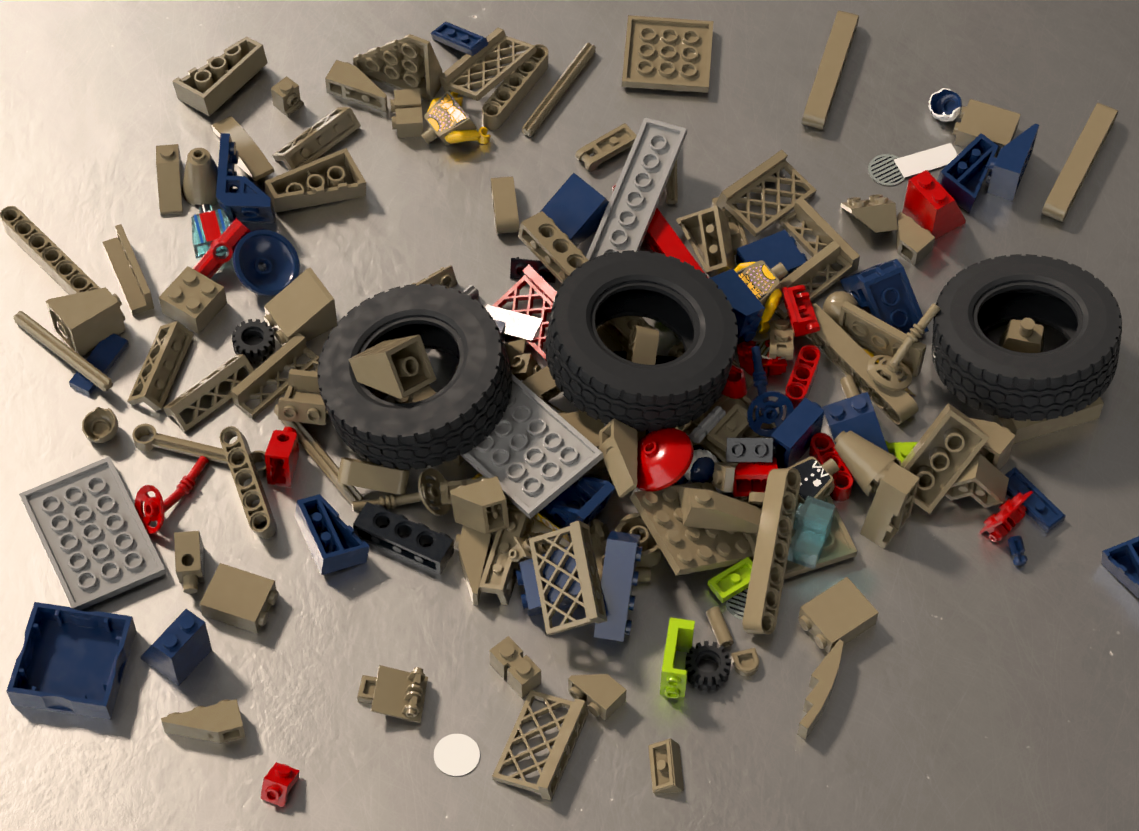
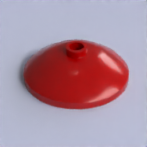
[636,428,694,492]

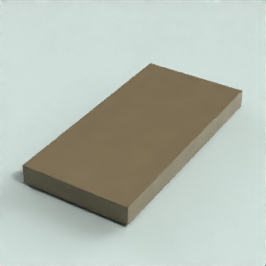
[838,301,927,377]

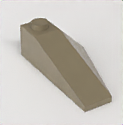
[678,486,762,534]

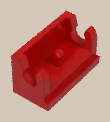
[782,285,820,337]

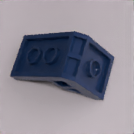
[216,133,276,223]
[840,259,929,334]
[540,476,615,536]

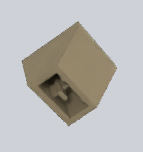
[450,476,510,534]

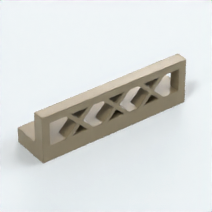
[272,107,361,171]
[779,197,860,282]
[102,224,154,316]
[774,240,852,320]
[127,321,194,411]
[231,333,319,419]
[162,354,254,432]
[479,504,534,605]

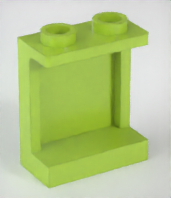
[660,617,695,698]

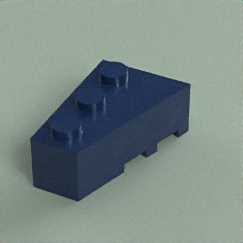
[937,133,998,213]
[295,494,370,575]
[1101,536,1139,599]

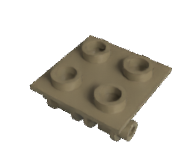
[371,665,428,723]

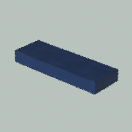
[431,21,488,56]
[69,333,129,396]
[1005,467,1066,533]

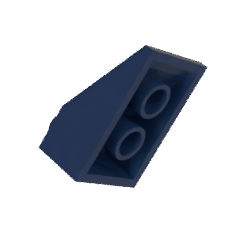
[986,124,1039,201]
[822,392,889,477]

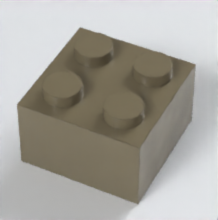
[159,266,227,334]

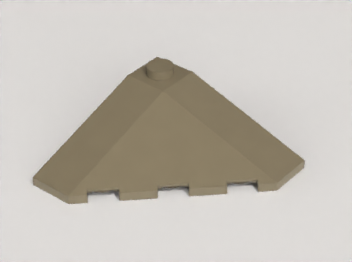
[353,34,442,102]

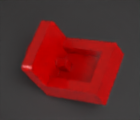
[260,762,300,807]

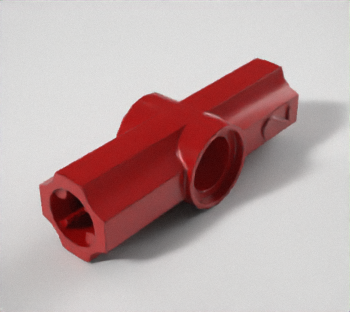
[192,218,252,279]

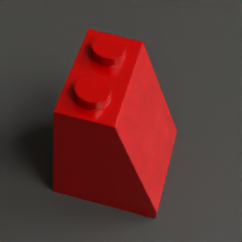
[902,170,966,240]

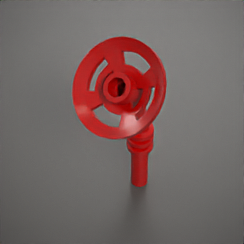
[134,456,209,534]

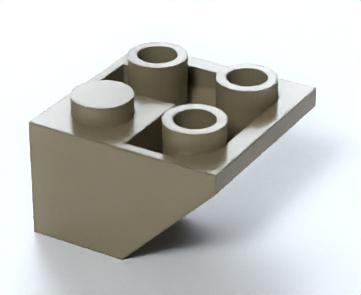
[841,194,898,233]

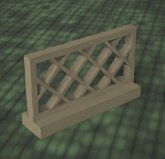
[439,28,537,101]
[715,150,817,237]
[529,521,608,635]
[492,690,589,801]

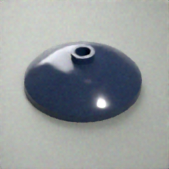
[233,230,300,296]

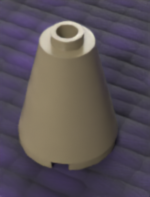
[182,148,218,207]
[834,430,901,496]

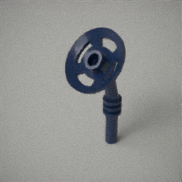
[747,346,794,437]

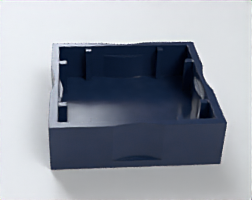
[6,602,136,720]

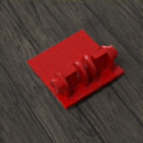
[737,340,787,376]
[979,490,1033,542]

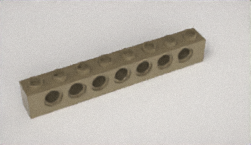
[518,211,655,352]

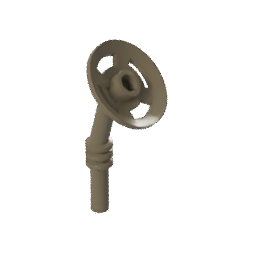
[867,303,940,391]
[352,468,451,516]

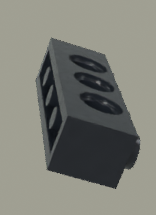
[353,502,454,575]

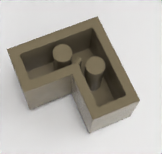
[945,454,1009,508]

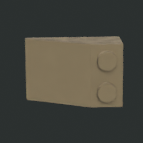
[969,418,1016,471]

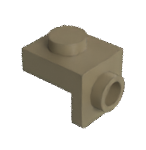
[509,353,541,381]
[712,462,738,492]

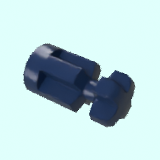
[1008,536,1028,566]

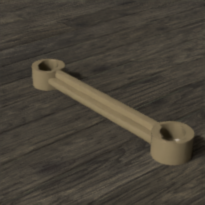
[132,423,267,478]

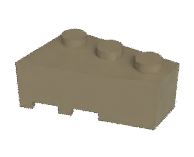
[860,463,920,549]

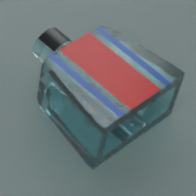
[191,204,230,258]

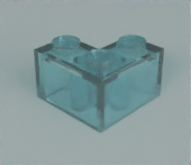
[787,496,836,570]

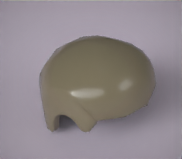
[822,291,858,324]
[82,407,118,443]

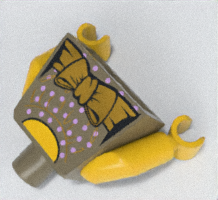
[421,91,491,145]
[734,260,788,334]

